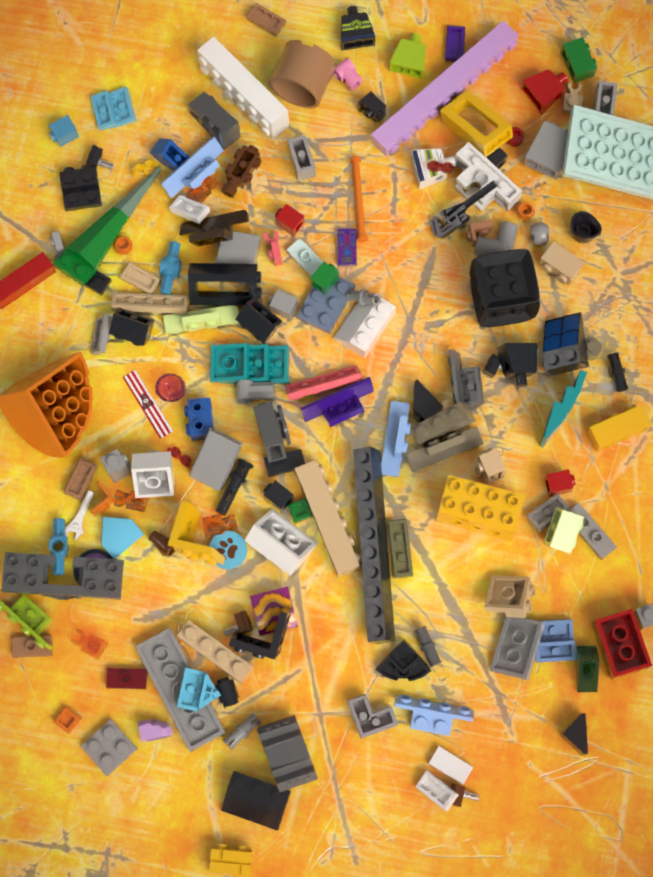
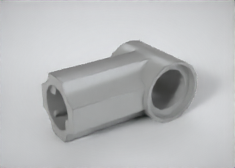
[237,380,274,403]

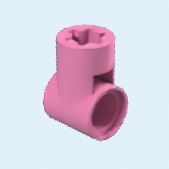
[333,58,363,90]

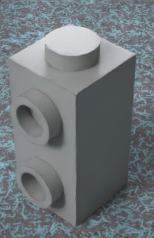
[100,449,131,483]

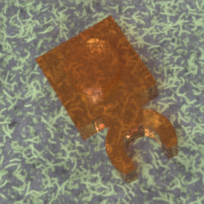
[185,176,219,203]
[71,629,108,660]

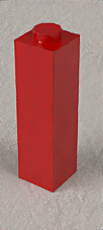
[0,252,56,310]

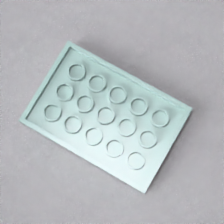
[562,105,653,200]

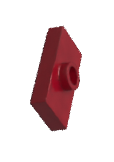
[106,668,148,690]

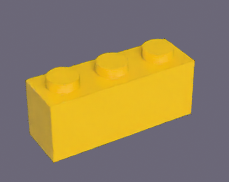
[587,405,652,452]

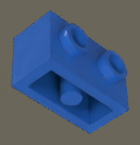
[184,397,213,441]

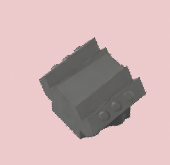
[257,715,318,792]

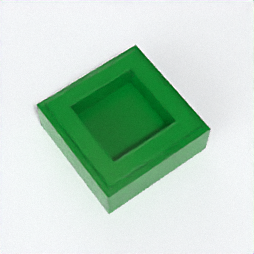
[288,498,313,524]

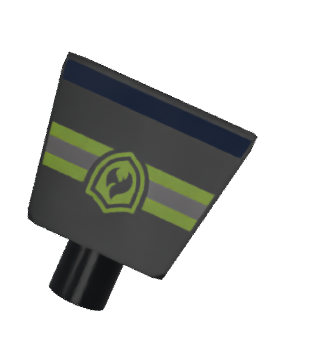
[341,6,376,51]

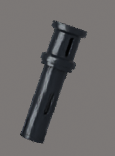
[215,458,254,516]

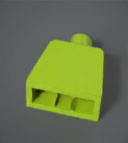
[389,33,426,79]

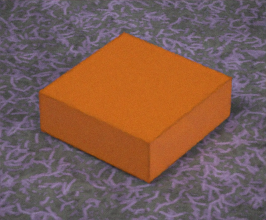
[53,706,82,734]

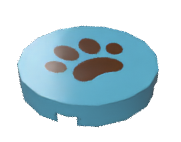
[209,531,248,570]

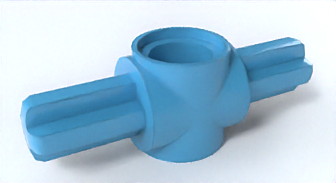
[159,241,181,295]
[49,518,69,576]

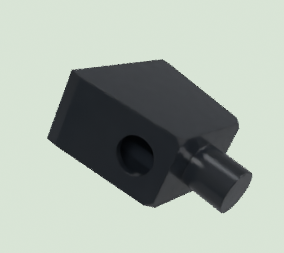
[497,343,538,387]

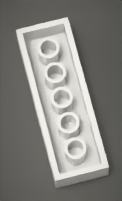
[197,37,289,139]

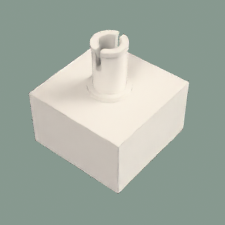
[131,450,175,498]

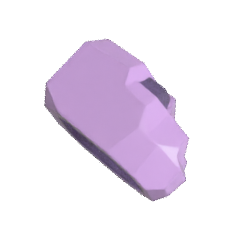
[138,719,173,742]

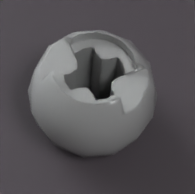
[530,222,549,246]

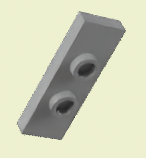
[569,503,617,560]

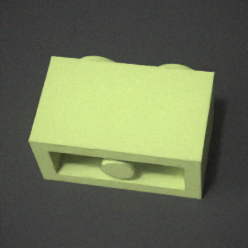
[543,506,584,554]

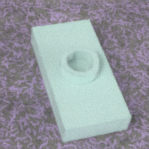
[286,238,323,277]

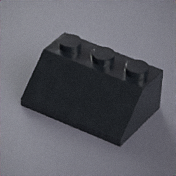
[221,771,292,831]

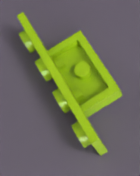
[0,594,53,650]

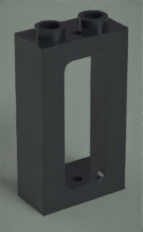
[188,263,262,306]

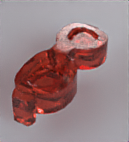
[427,161,455,174]
[167,447,192,468]

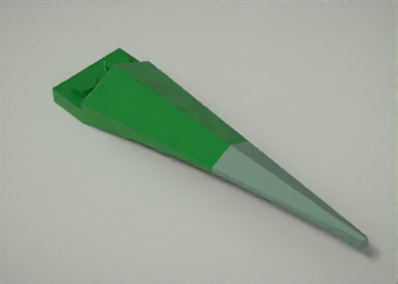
[53,167,161,286]

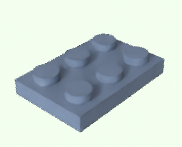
[296,277,355,334]

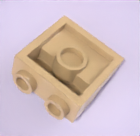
[484,575,535,618]

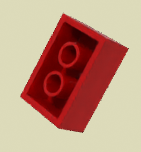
[592,609,652,680]

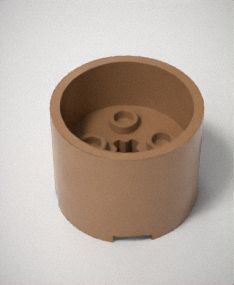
[269,40,336,109]

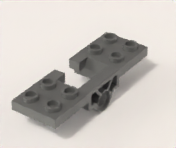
[1,552,124,600]

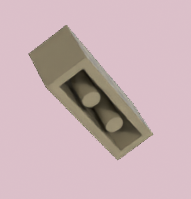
[411,402,476,446]

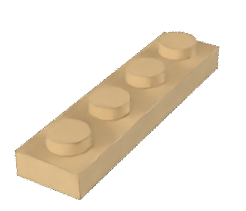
[111,292,189,314]

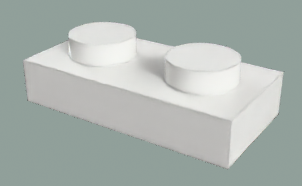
[169,195,210,224]

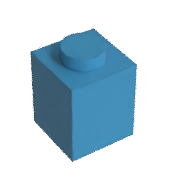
[48,115,79,147]

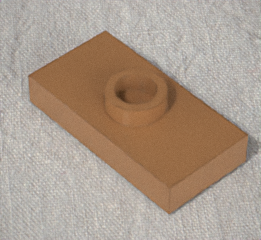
[246,3,286,37]
[63,458,98,501]
[12,636,53,658]

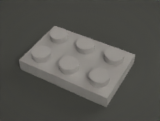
[490,617,545,681]

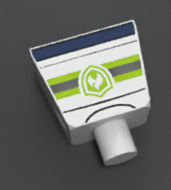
[411,148,456,189]

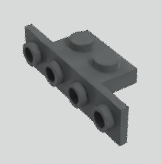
[448,349,485,427]

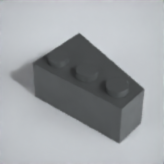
[188,92,241,150]

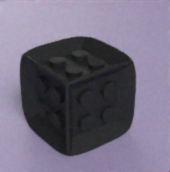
[469,249,540,327]

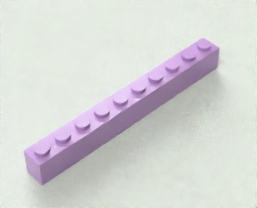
[371,20,519,156]

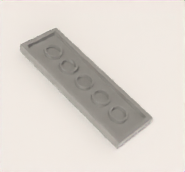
[135,628,225,753]

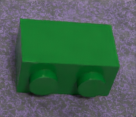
[560,37,597,83]

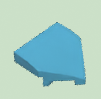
[100,516,144,559]
[176,667,221,711]

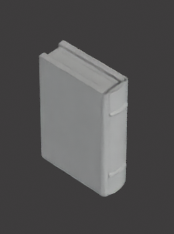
[189,428,243,491]

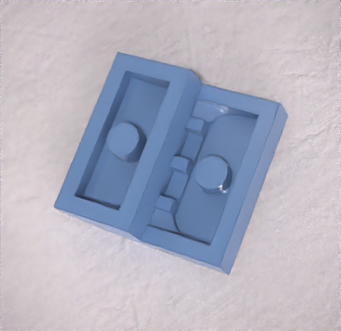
[535,619,576,663]

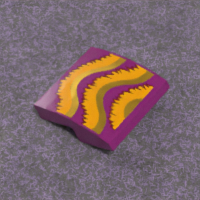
[250,587,298,636]

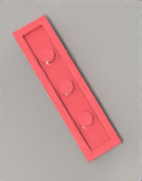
[284,365,362,400]

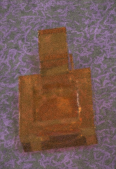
[114,490,149,512]
[202,514,238,538]

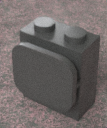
[253,402,291,463]

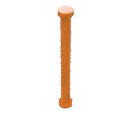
[350,156,368,242]

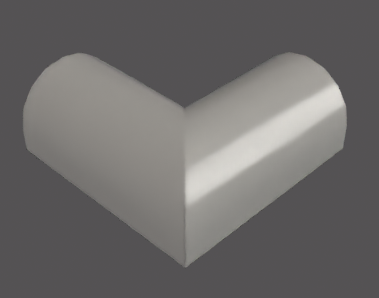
[474,222,518,256]
[347,694,398,739]

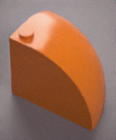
[0,352,93,458]

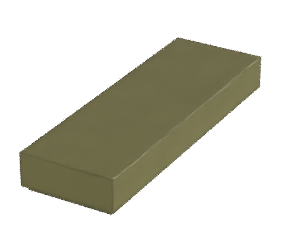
[387,519,413,579]

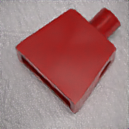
[521,69,568,115]

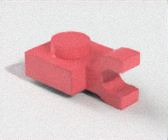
[263,231,282,266]

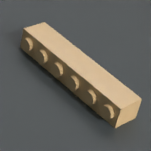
[294,460,362,578]

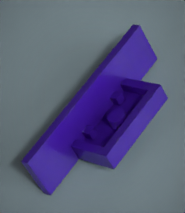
[300,377,374,427]

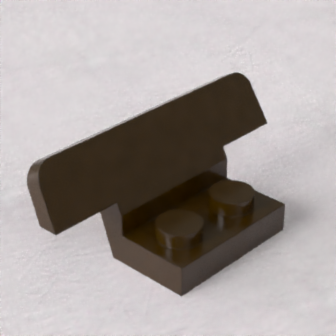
[179,210,249,247]

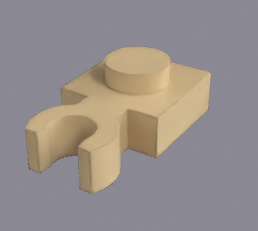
[562,82,583,114]

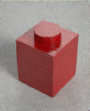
[275,204,305,237]
[544,469,576,497]

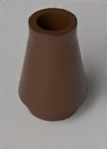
[148,531,175,557]

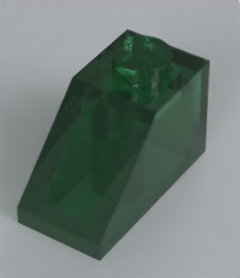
[575,646,600,692]

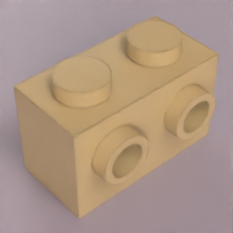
[539,241,585,285]
[475,448,506,485]

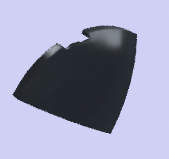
[375,639,431,681]

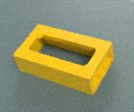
[440,90,513,157]

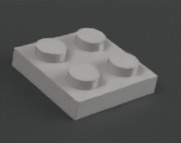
[81,719,138,777]

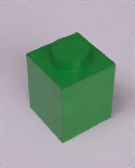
[310,262,339,295]

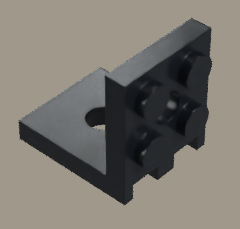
[229,606,293,660]

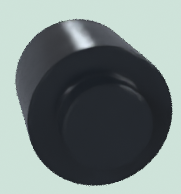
[215,677,239,708]

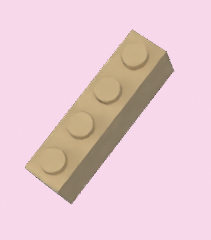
[177,620,254,685]

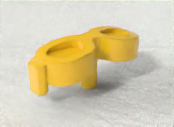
[131,160,158,178]

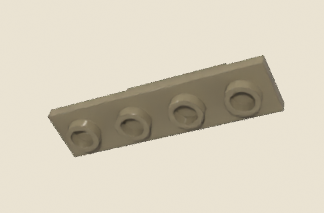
[406,426,484,472]

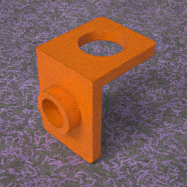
[90,481,114,517]

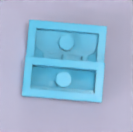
[90,86,137,130]

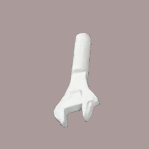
[65,490,94,540]

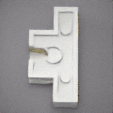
[455,142,522,211]

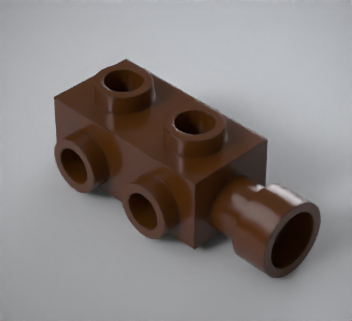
[221,145,262,198]

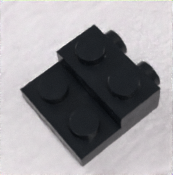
[59,164,102,212]

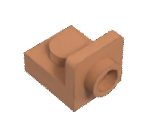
[466,219,493,247]

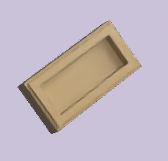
[120,262,161,294]

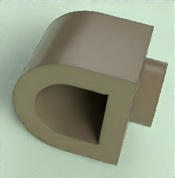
[585,335,602,361]

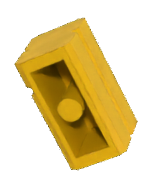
[209,844,253,876]

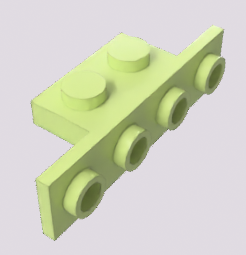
[163,305,239,334]

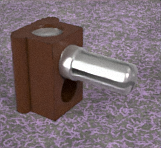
[223,611,253,636]
[451,784,479,807]

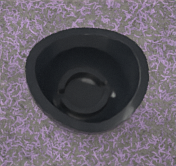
[570,211,602,244]

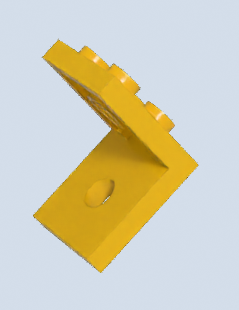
[168,501,225,566]

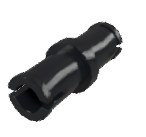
[607,352,629,392]

